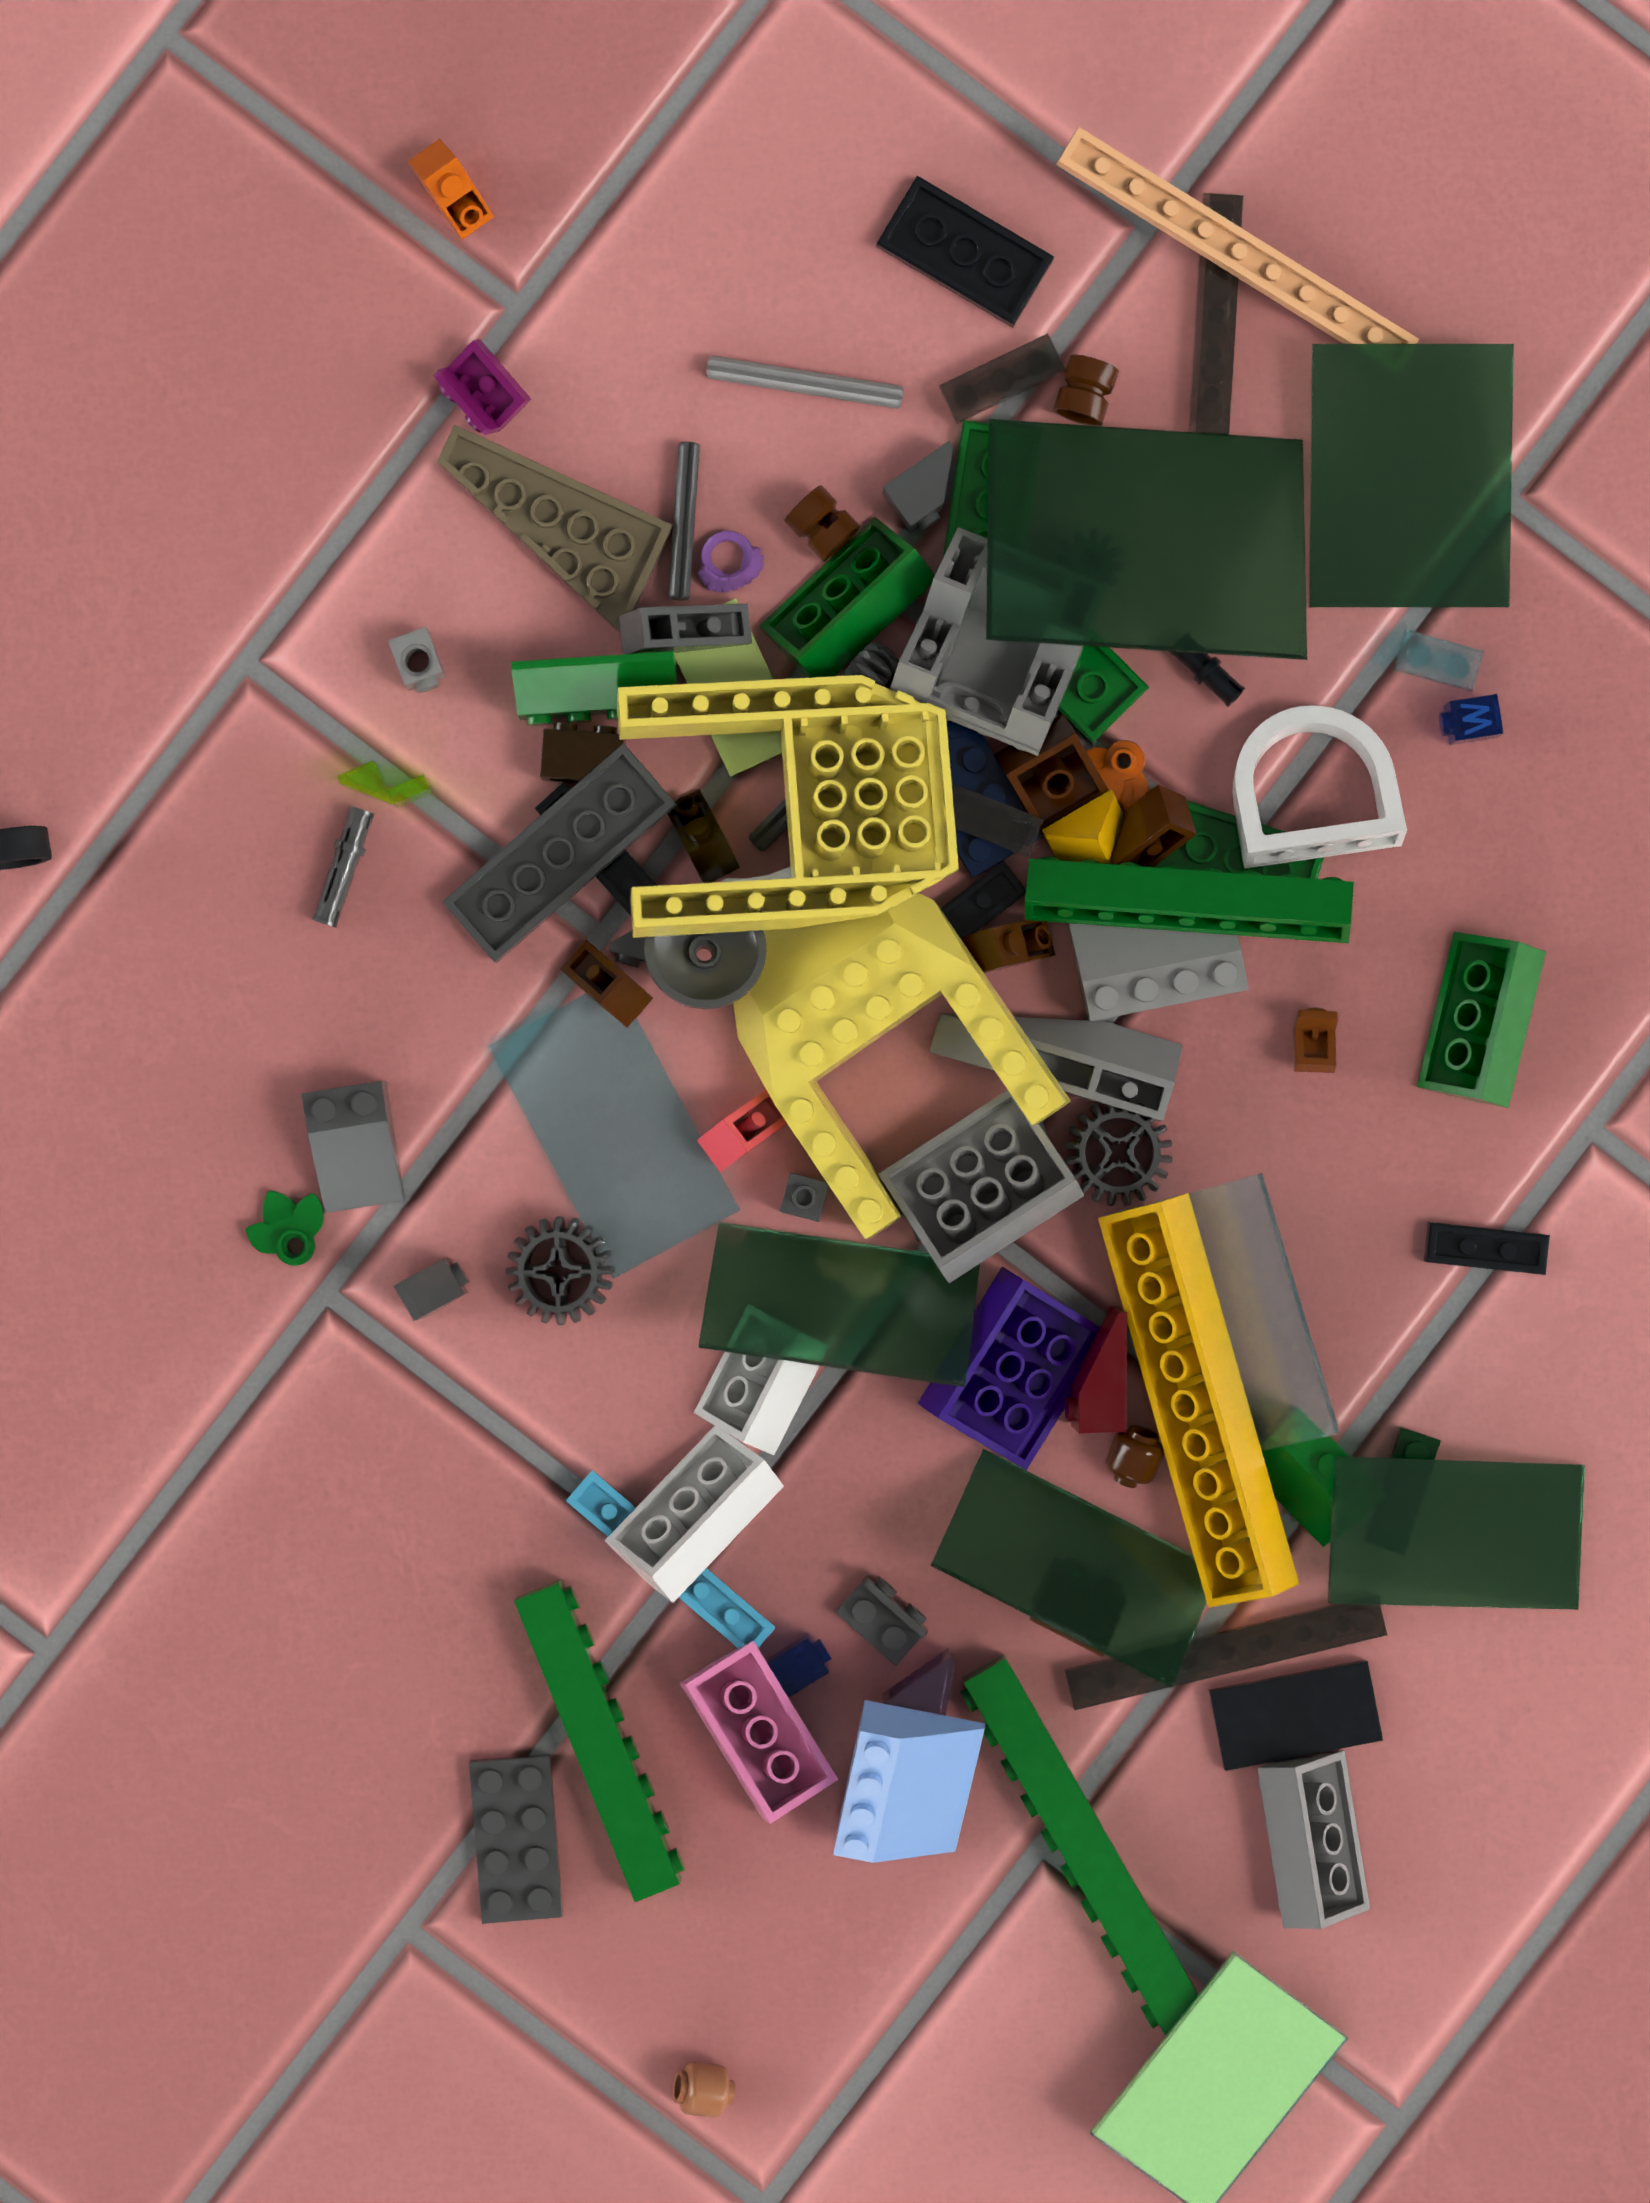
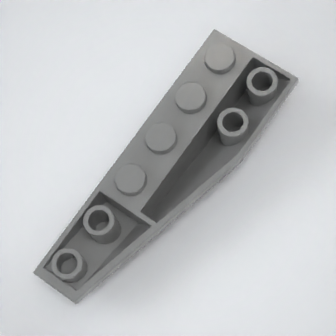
[929,1013,1183,1122]

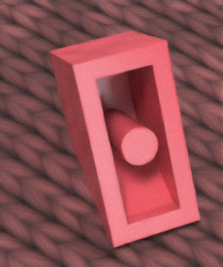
[697,1090,787,1173]

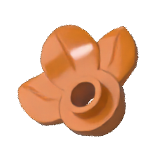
[1087,740,1149,811]

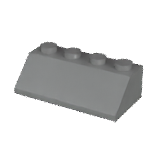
[1258,1750,1370,1929]

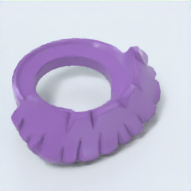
[698,531,764,593]

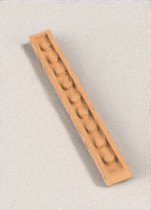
[1056,127,1419,376]

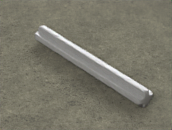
[706,356,904,409]

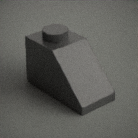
[882,441,954,532]

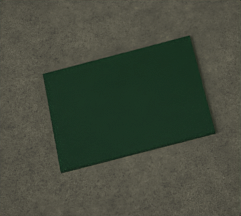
[1309,344,1514,608]

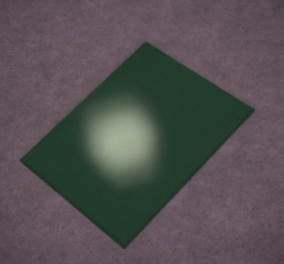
[986,419,1307,660]

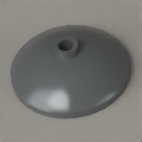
[644,930,766,1009]

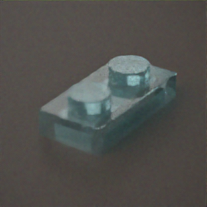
[1394,630,1484,692]

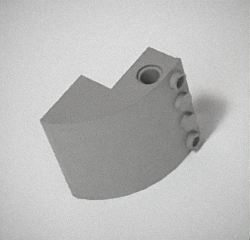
[890,527,1107,756]

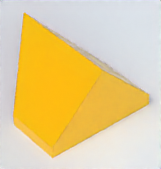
[1042,790,1125,864]

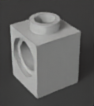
[388,627,446,693]

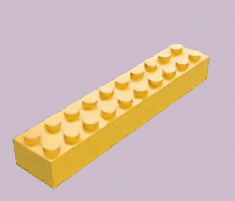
[1098,1193,1299,1607]

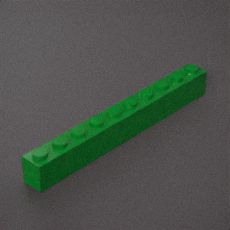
[960,1654,1200,2036]

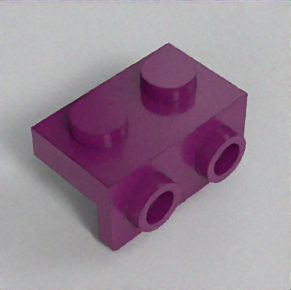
[433,339,531,435]

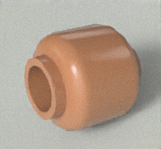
[673,2062,735,2118]

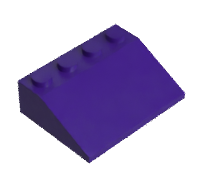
[918,1267,1100,1470]

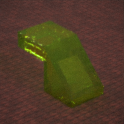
[337,760,434,808]

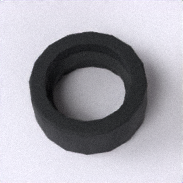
[0,826,52,870]

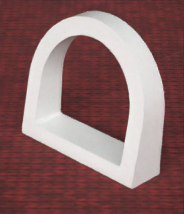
[1232,705,1407,869]

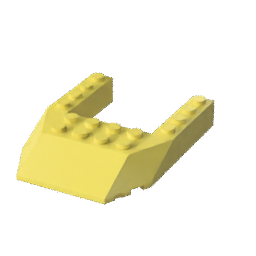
[617,675,959,938]
[733,893,1071,1240]

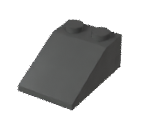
[301,1081,405,1213]

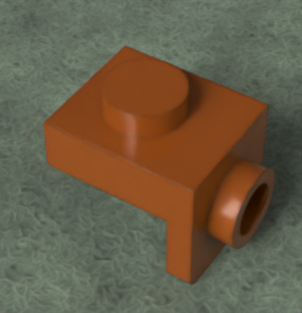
[1293,1007,1338,1073]

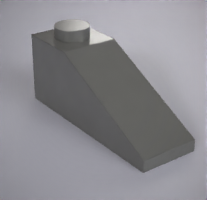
[619,603,752,654]
[394,1258,469,1321]

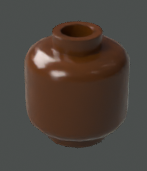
[1106,1425,1164,1488]

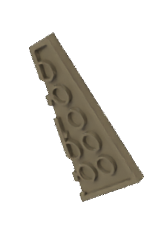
[437,425,673,634]

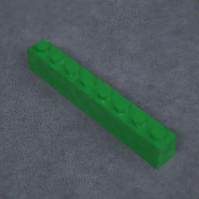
[1025,857,1354,944]
[514,1579,685,1902]

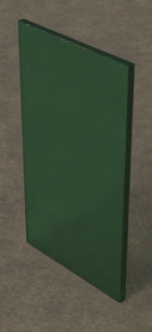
[698,1222,980,1387]
[930,1449,1207,1688]
[1327,1456,1585,1610]

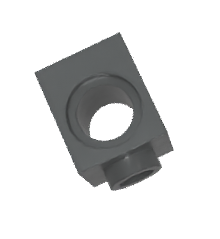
[780,1173,829,1222]

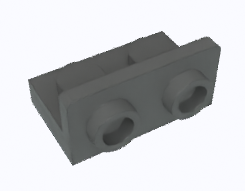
[836,1575,928,1666]

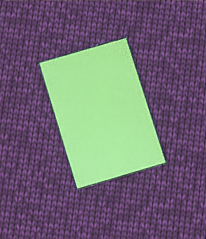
[1090,1950,1348,2203]

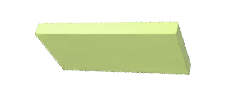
[674,598,782,778]

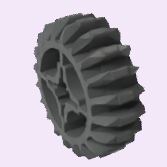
[1064,1098,1173,1206]
[505,1216,615,1325]

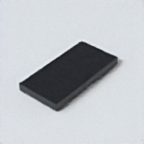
[876,176,1054,328]
[1209,1660,1383,1771]

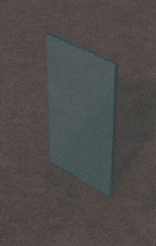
[488,993,740,1279]
[1189,1173,1340,1451]

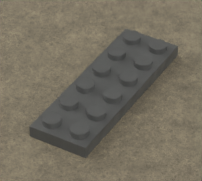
[443,743,677,963]

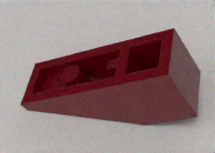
[1065,1306,1127,1434]

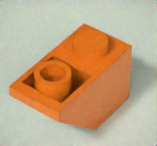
[407,138,494,240]

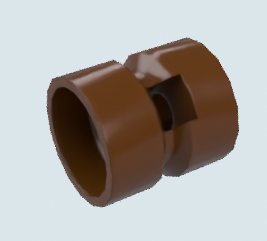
[1053,354,1119,426]
[784,485,860,562]

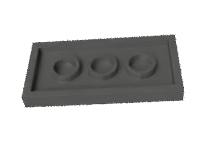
[469,1754,563,1924]

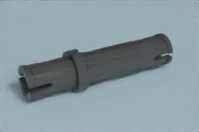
[312,806,375,928]

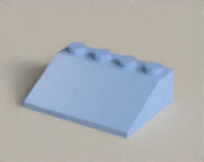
[833,1700,985,1863]

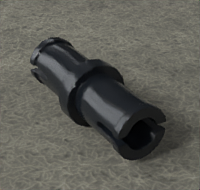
[1170,634,1246,707]

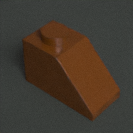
[1111,784,1197,867]
[560,939,653,1028]

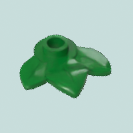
[246,1191,324,1266]

